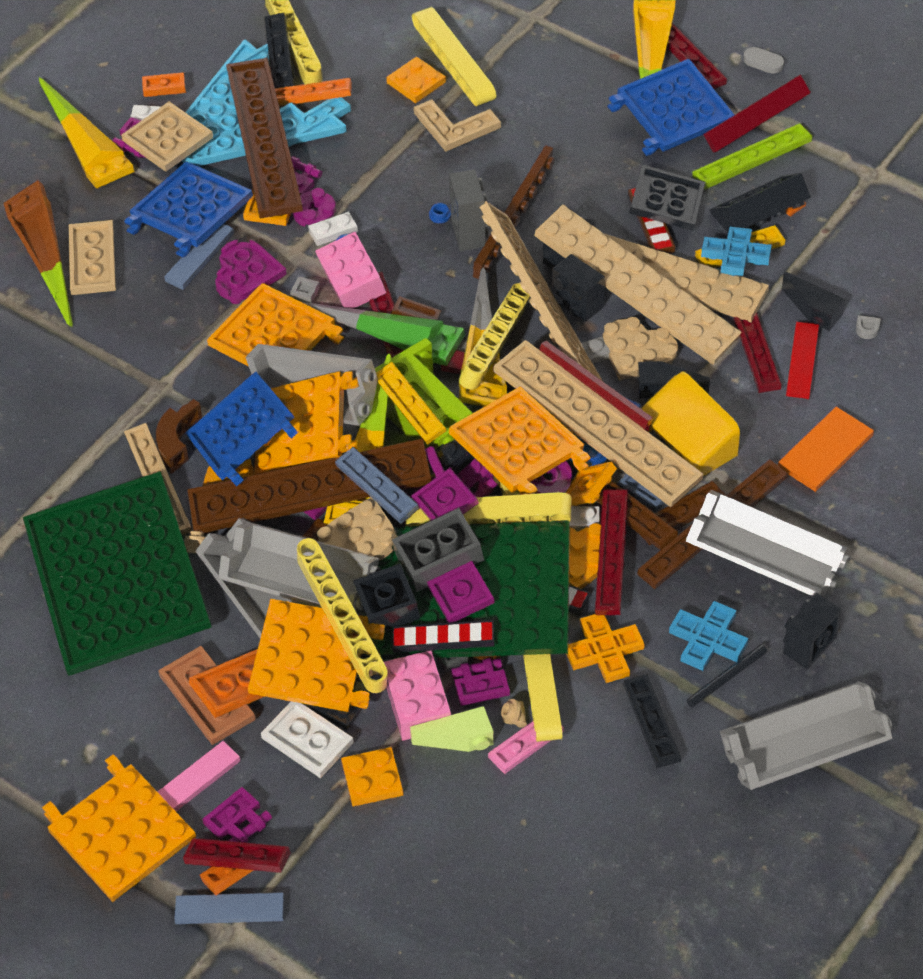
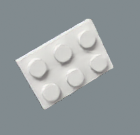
[261,701,354,778]

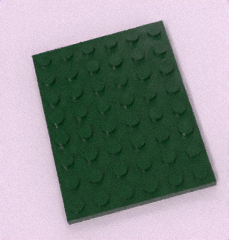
[23,471,212,676]
[366,520,570,660]

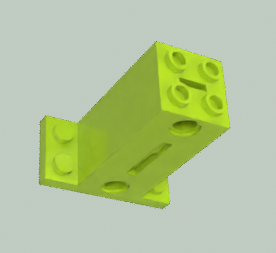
[375,338,473,467]

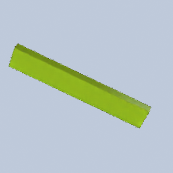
[692,123,812,190]

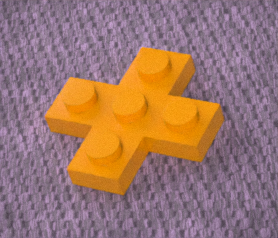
[566,614,644,683]

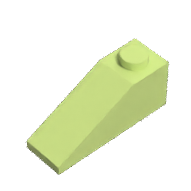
[410,706,494,752]

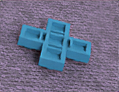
[701,227,772,276]
[669,601,748,671]

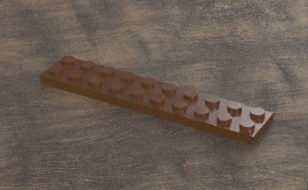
[226,58,303,219]
[187,439,432,533]

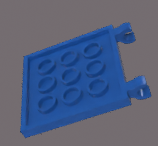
[608,59,735,156]
[124,162,253,257]
[186,371,298,487]

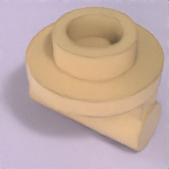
[184,531,206,553]
[501,699,527,728]

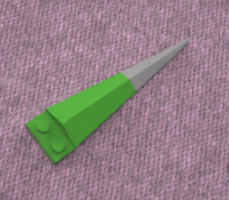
[302,302,465,366]

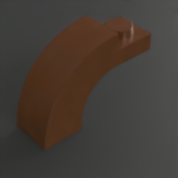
[156,399,202,474]

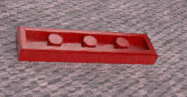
[786,322,819,399]

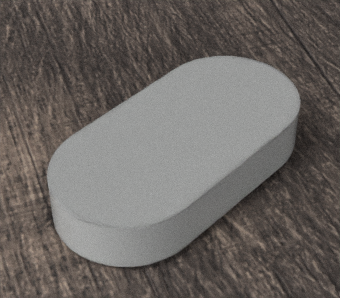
[744,47,784,74]

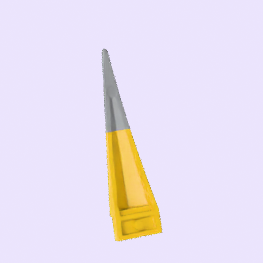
[458,267,507,407]

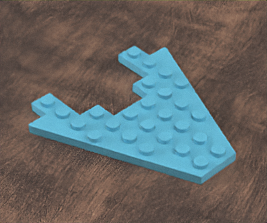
[182,39,351,166]

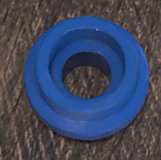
[429,203,451,223]

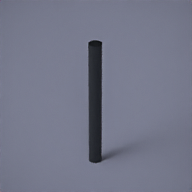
[686,644,767,708]

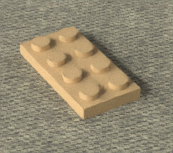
[69,220,116,295]

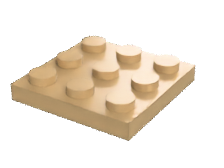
[122,102,213,172]

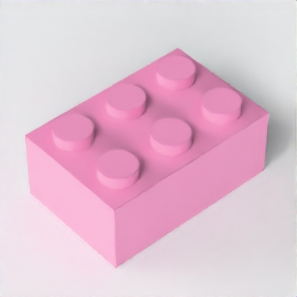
[315,232,386,309]
[384,651,451,741]

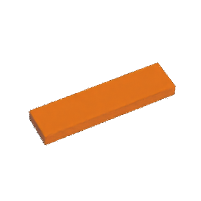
[275,78,352,106]

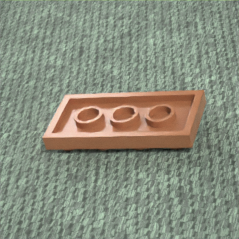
[158,646,256,745]

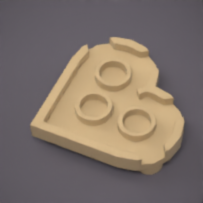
[603,317,678,381]
[317,497,397,561]

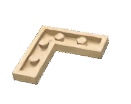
[414,100,501,152]

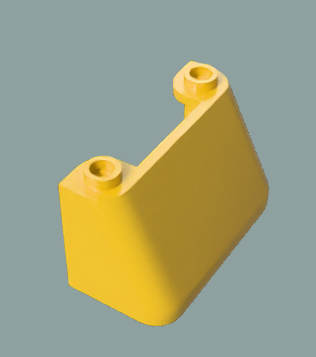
[641,371,740,476]

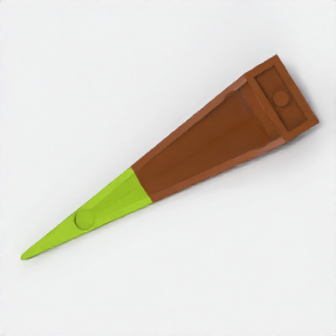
[3,180,73,327]

